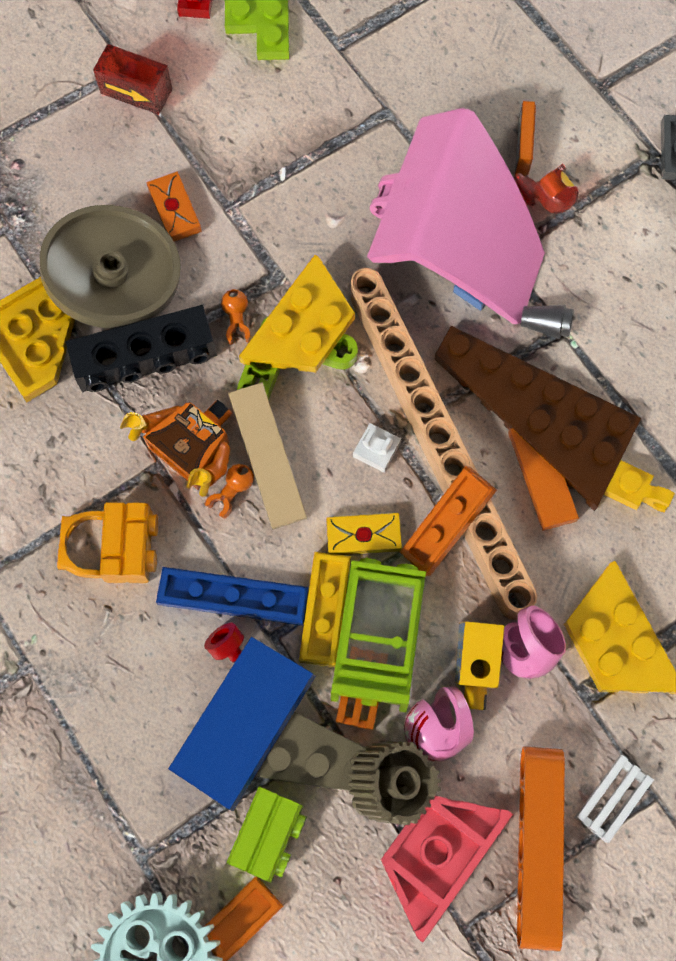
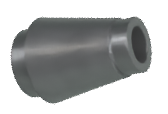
[521,305,574,339]

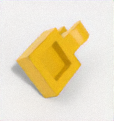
[604,460,675,513]

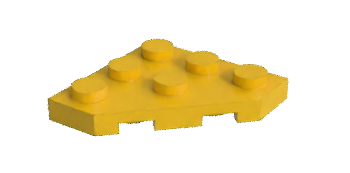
[0,276,75,402]

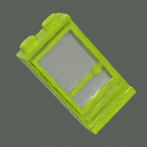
[331,558,426,713]

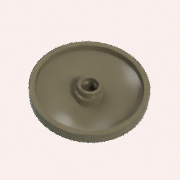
[40,205,181,329]

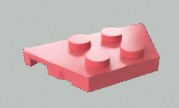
[380,796,513,942]

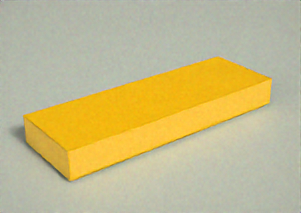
[299,552,351,667]

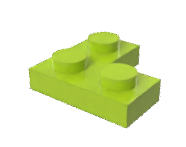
[225,0,289,60]

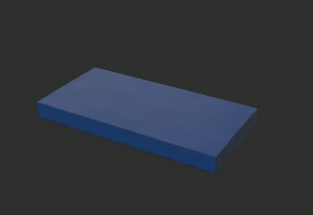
[168,637,316,811]

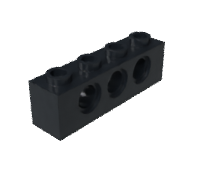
[66,305,217,392]

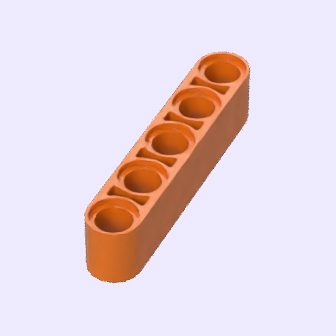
[517,746,565,951]

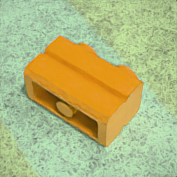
[99,502,159,583]

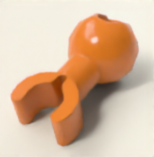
[221,289,251,345]
[205,464,254,519]

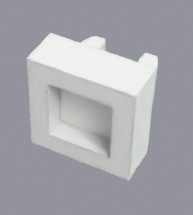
[353,423,401,473]

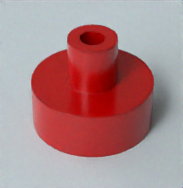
[204,622,244,663]

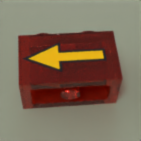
[93,44,173,115]

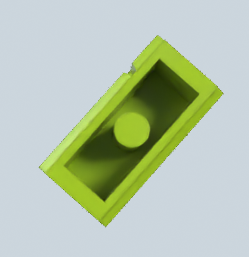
[226,787,307,883]

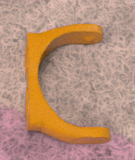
[57,511,104,578]

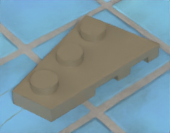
[257,712,366,791]

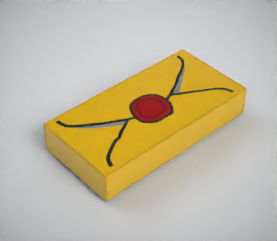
[326,513,402,555]

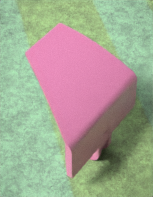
[367,108,545,324]

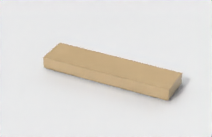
[228,382,307,530]

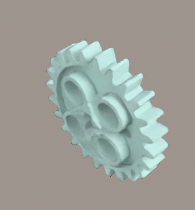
[91,892,223,961]

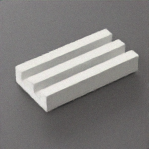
[574,755,654,843]

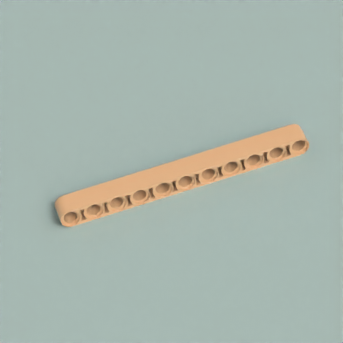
[350,268,537,620]

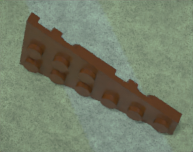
[434,326,641,512]

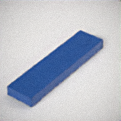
[156,567,309,626]

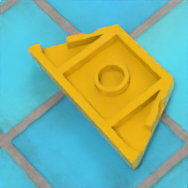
[239,255,355,373]
[564,561,676,694]

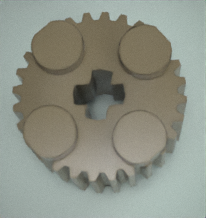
[348,741,441,825]

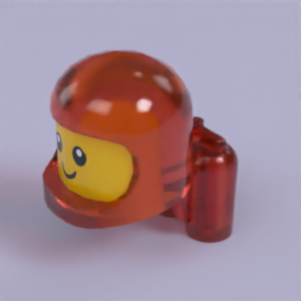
[513,163,579,214]

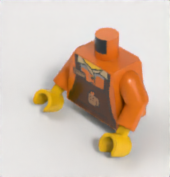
[120,400,232,497]

